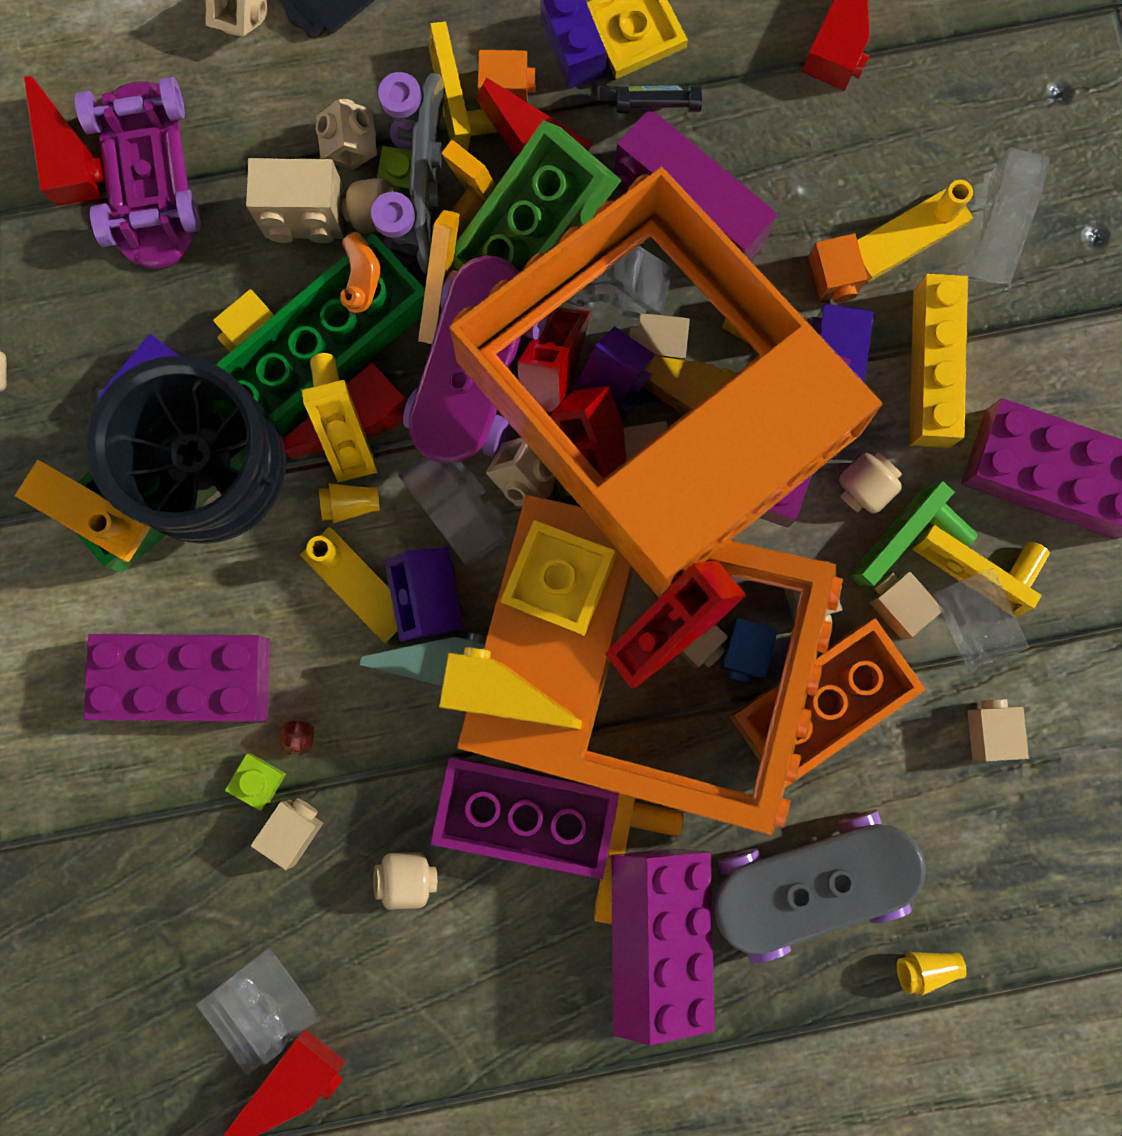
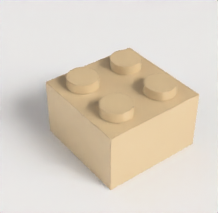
[246,158,346,243]

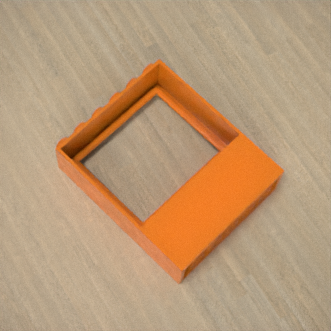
[449,166,883,598]
[457,495,843,835]

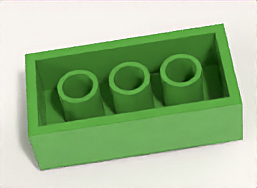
[453,120,621,272]

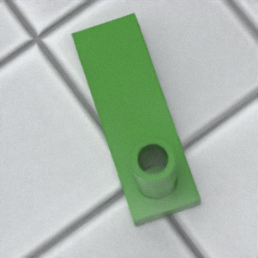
[848,481,978,586]

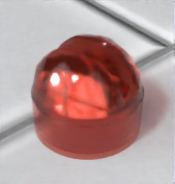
[279,721,314,756]

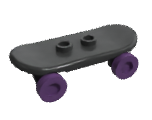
[371,72,444,275]
[714,810,926,963]

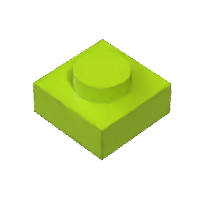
[377,146,411,195]
[225,753,286,812]

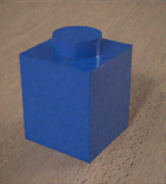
[719,618,778,685]

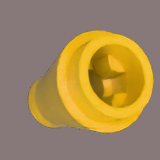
[318,483,380,524]
[897,952,967,996]

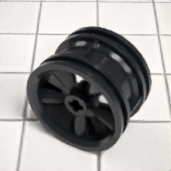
[86,356,286,544]

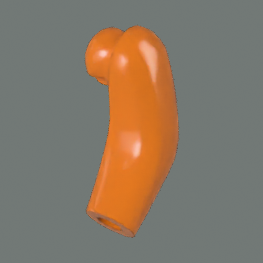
[340,232,380,313]

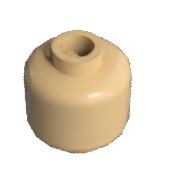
[341,177,401,234]
[839,452,902,514]
[373,852,437,910]

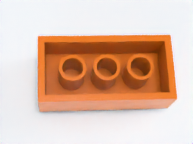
[729,618,926,788]

